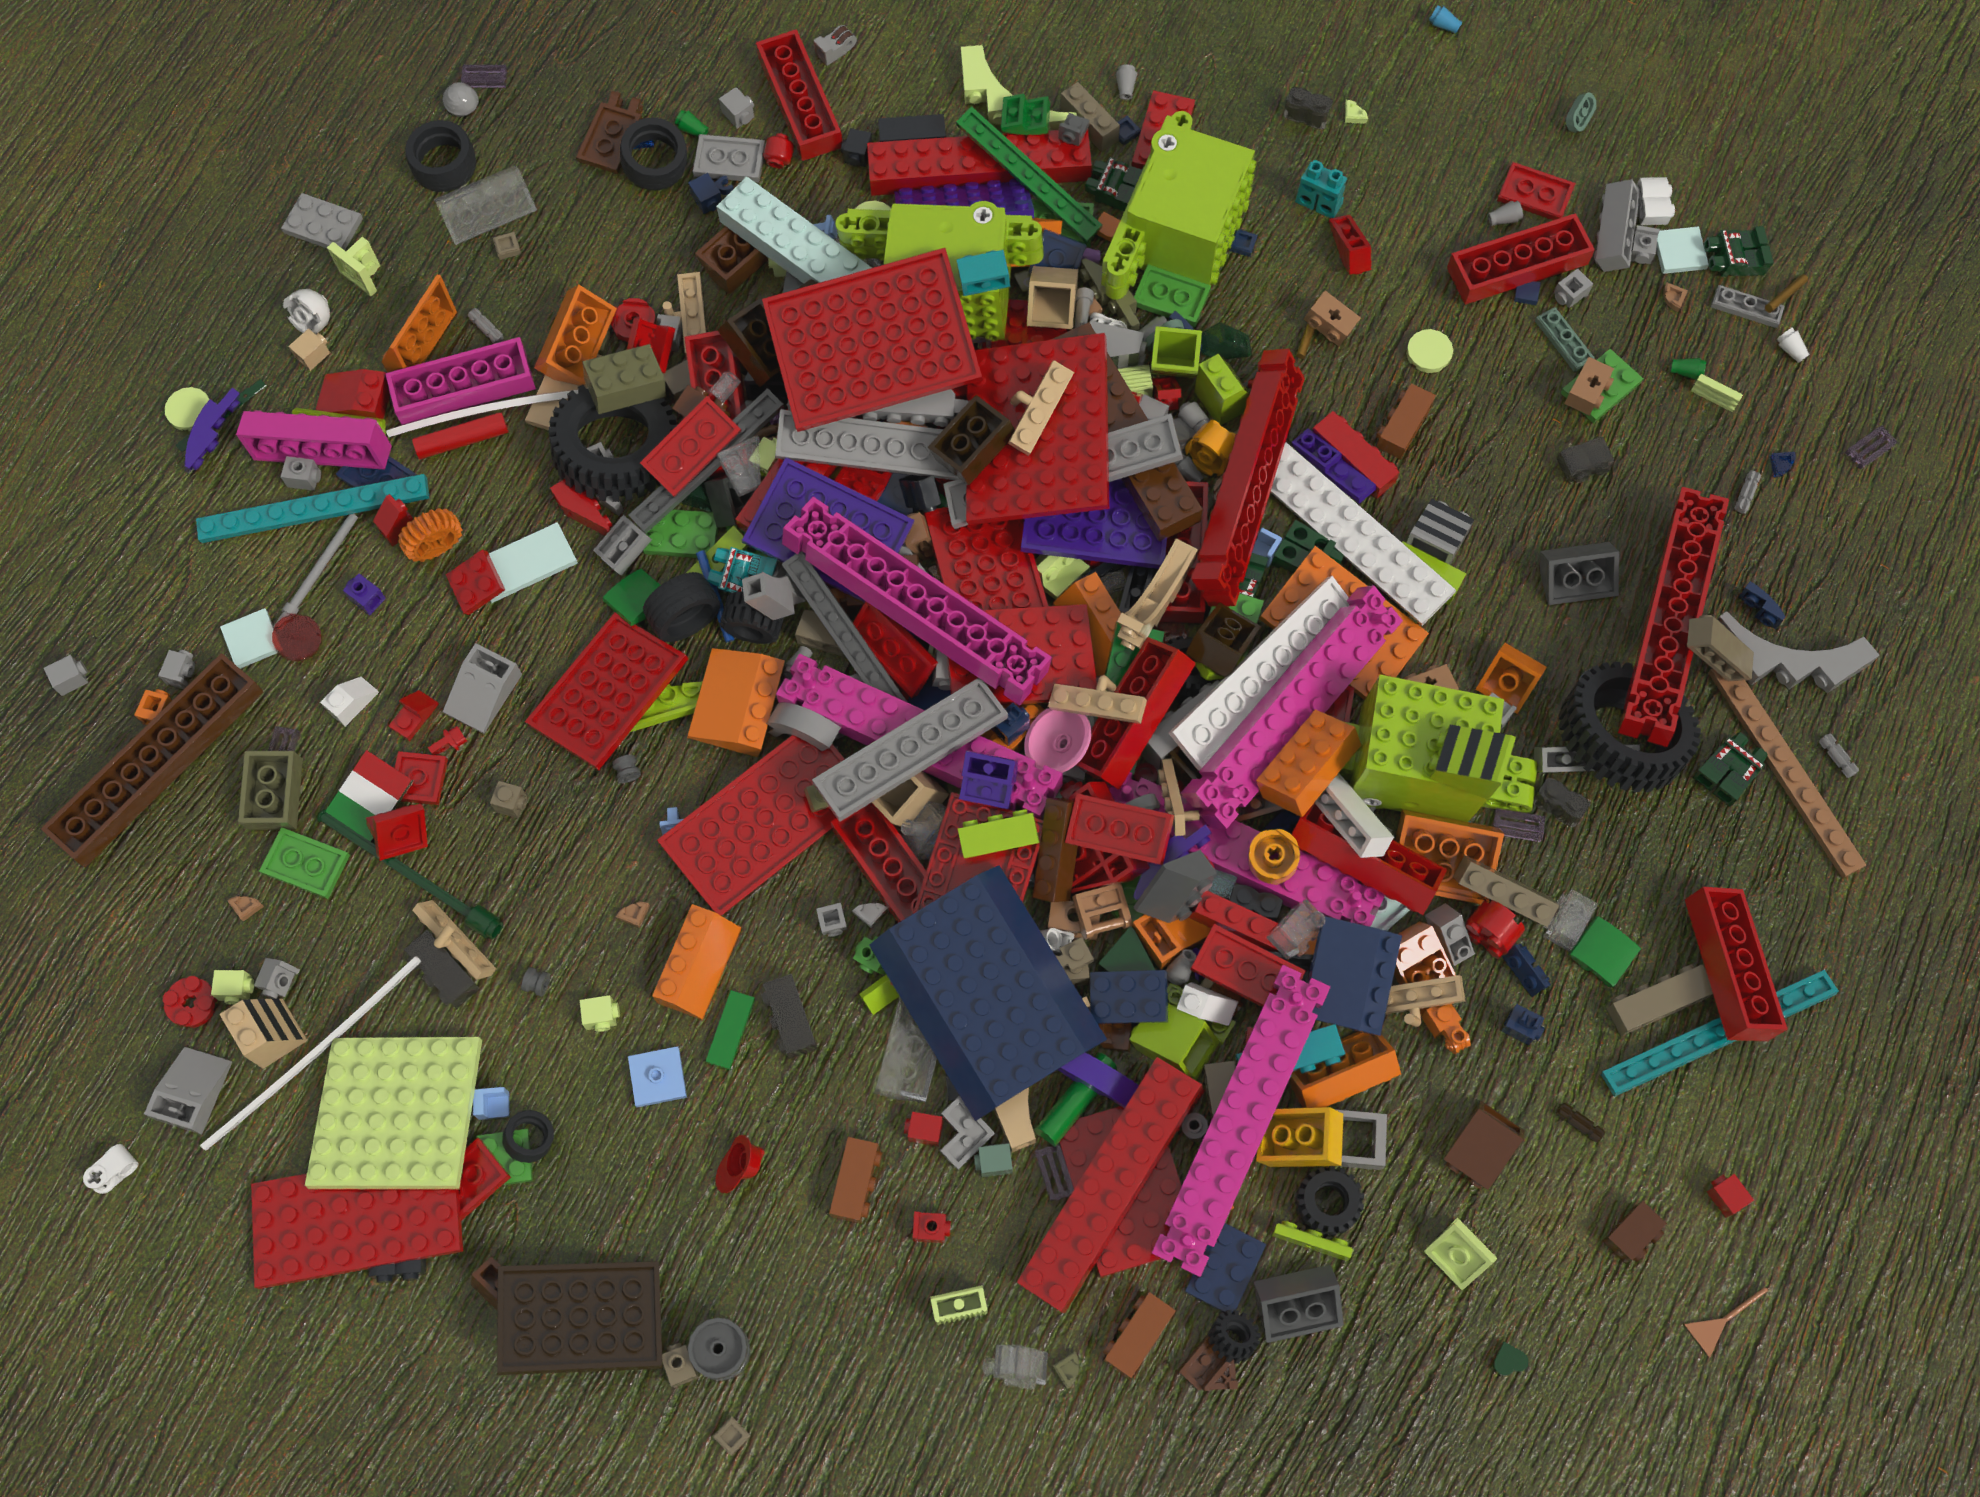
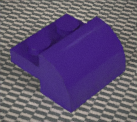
[959,750,1018,809]

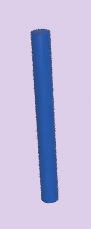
[696,550,734,643]

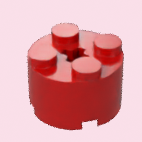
[1465,899,1525,959]

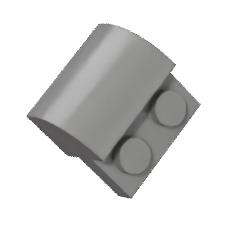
[593,515,652,576]

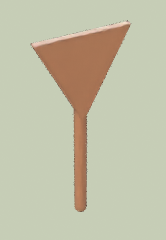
[1684,1287,1768,1358]

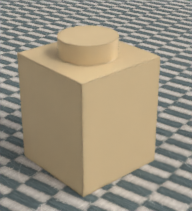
[288,328,330,371]

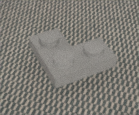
[939,1096,995,1170]

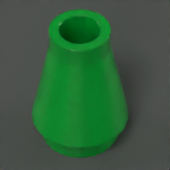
[675,110,709,137]
[1671,358,1706,380]

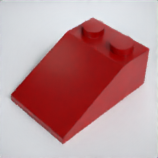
[315,369,390,419]

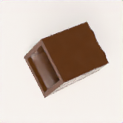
[1444,1101,1525,1190]

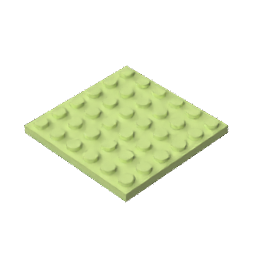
[305,1037,482,1189]

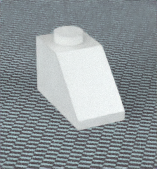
[320,677,379,727]
[1177,982,1238,1026]

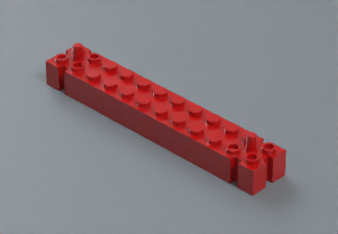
[1188,349,1305,606]
[1618,487,1729,747]

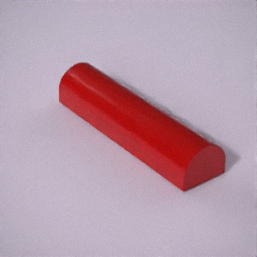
[412,412,509,460]

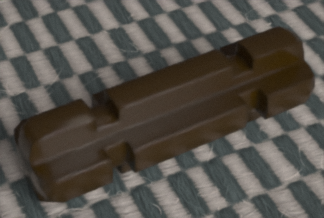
[1556,1102,1605,1143]

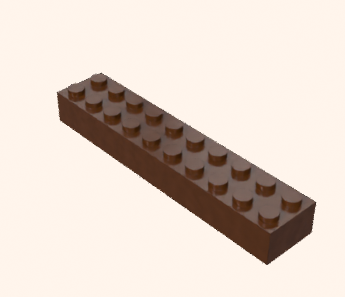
[1051,322,1203,542]
[40,653,264,868]

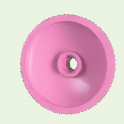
[1024,708,1091,773]

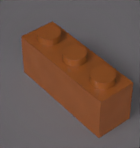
[1376,383,1436,460]
[829,1137,883,1224]
[1103,1292,1176,1380]

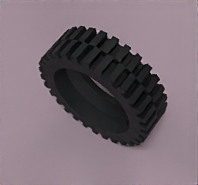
[549,385,677,502]
[1558,662,1701,792]

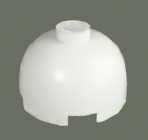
[283,289,330,334]

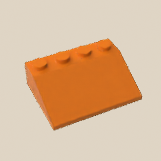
[382,274,457,373]
[687,648,785,757]
[1396,809,1504,904]

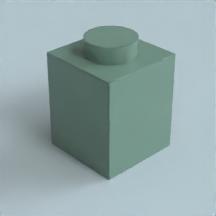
[974,1143,1013,1177]

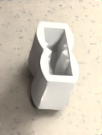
[1636,177,1675,225]

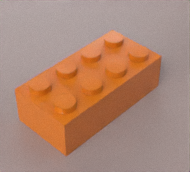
[1256,709,1361,817]

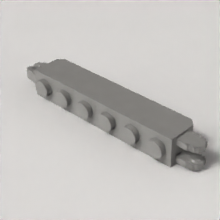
[850,389,970,427]

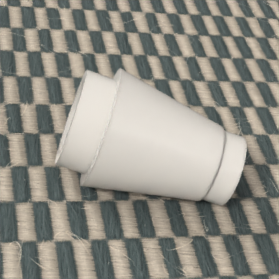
[1777,328,1810,363]

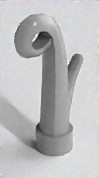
[1074,288,1094,329]

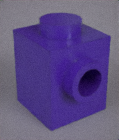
[343,574,386,616]

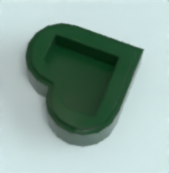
[1493,1342,1529,1376]

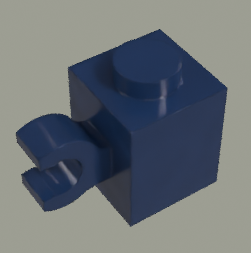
[688,173,733,214]
[991,703,1030,746]
[1501,1004,1545,1045]

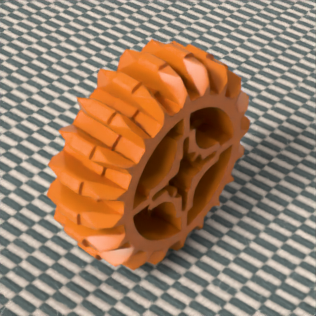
[398,508,463,562]

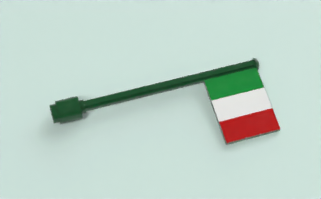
[317,750,503,939]

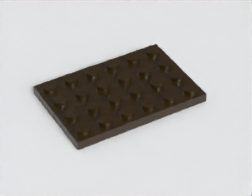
[497,1261,662,1375]

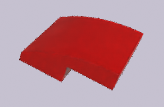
[834,466,893,501]

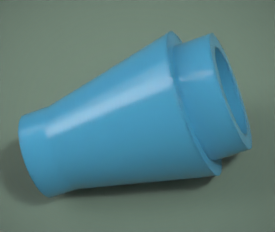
[1429,5,1462,34]

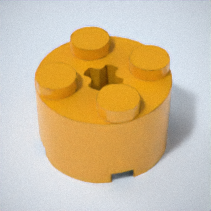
[1185,420,1236,476]
[1248,829,1300,885]

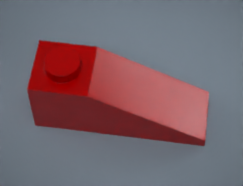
[1329,215,1371,275]

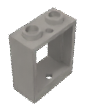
[1335,1109,1387,1170]

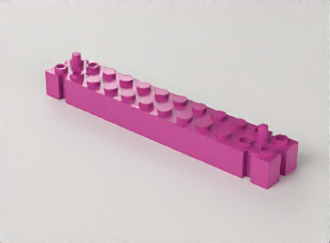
[782,497,1052,706]
[1181,585,1403,829]
[776,654,1063,820]
[1107,772,1385,927]
[1152,965,1330,1277]

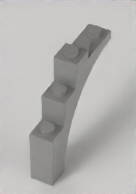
[742,560,806,620]
[1717,612,1879,693]

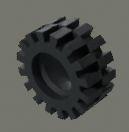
[1208,1310,1261,1364]

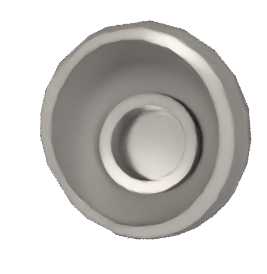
[443,82,478,116]

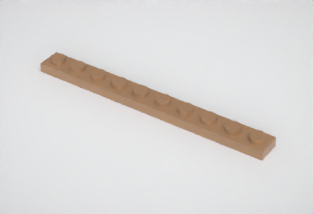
[1708,669,1866,879]

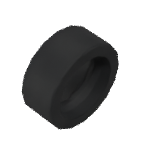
[502,1110,554,1163]

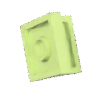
[327,237,380,297]
[1035,554,1090,600]
[1424,1218,1497,1290]

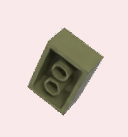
[582,344,666,414]
[238,751,303,830]

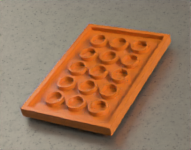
[1258,546,1429,700]

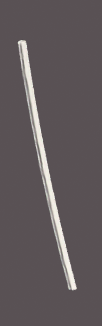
[386,390,578,437]
[200,956,421,1151]

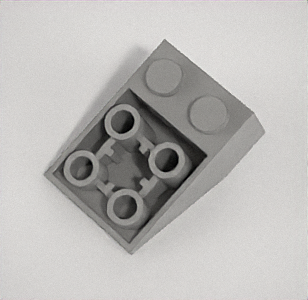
[443,643,522,734]
[144,1047,232,1135]

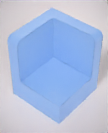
[1252,528,1282,568]
[473,1087,510,1120]

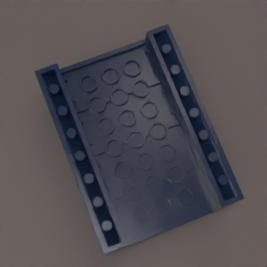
[869,865,1107,1121]

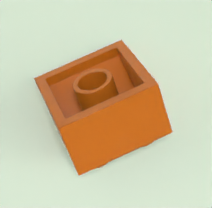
[1475,643,1547,714]

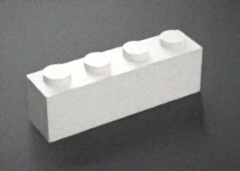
[1314,773,1394,858]

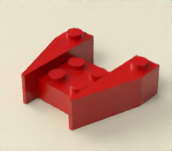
[1068,782,1150,894]

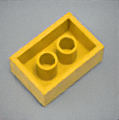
[1256,1107,1343,1167]

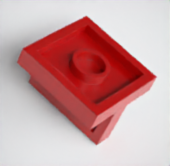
[626,318,675,373]
[366,803,428,861]

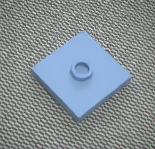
[628,1046,687,1107]

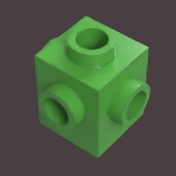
[853,936,886,975]

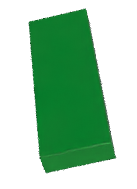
[705,990,755,1070]

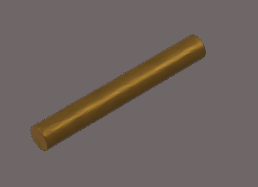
[1765,274,1808,313]
[1296,297,1319,359]

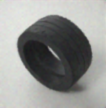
[620,117,687,191]
[405,120,476,192]
[643,572,721,642]

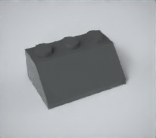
[1540,542,1619,605]
[1133,850,1218,923]
[1253,1265,1344,1343]

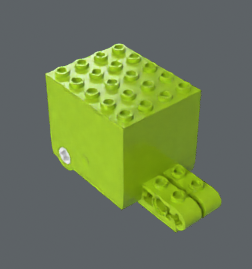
[1101,111,1257,300]
[835,201,1044,341]
[1339,675,1538,822]

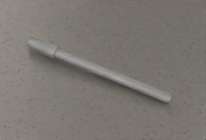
[273,514,358,632]

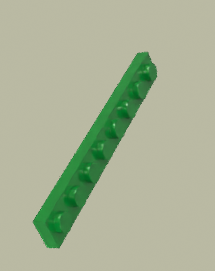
[956,106,1102,243]

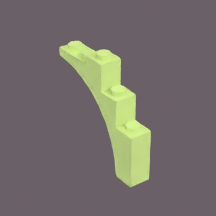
[961,45,1077,130]

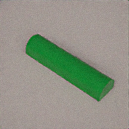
[1034,1052,1117,1147]

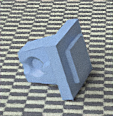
[813,215,838,241]
[660,807,683,835]

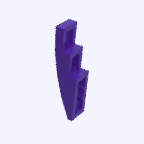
[1058,1053,1139,1109]

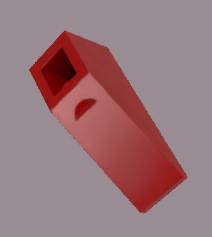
[550,479,613,536]

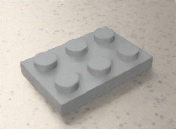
[693,134,765,183]
[281,193,363,250]

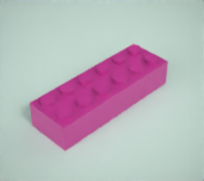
[385,337,536,425]
[236,410,392,469]

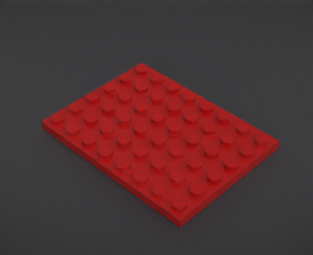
[762,248,983,432]
[966,333,1109,525]

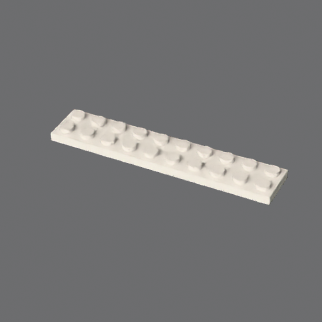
[1270,442,1456,626]
[1169,576,1350,771]

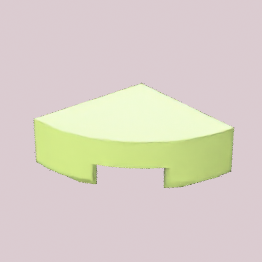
[1345,100,1368,124]

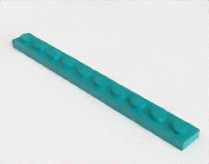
[196,474,430,543]
[1601,970,1839,1097]

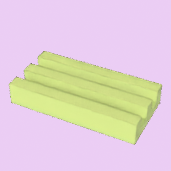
[1691,374,1743,412]

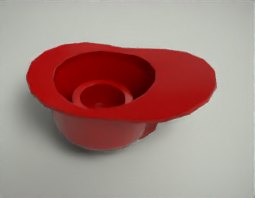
[716,1135,765,1193]

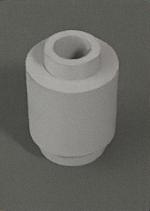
[1178,402,1209,432]

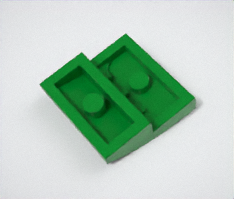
[1001,93,1050,135]
[603,568,661,626]
[1568,916,1641,987]

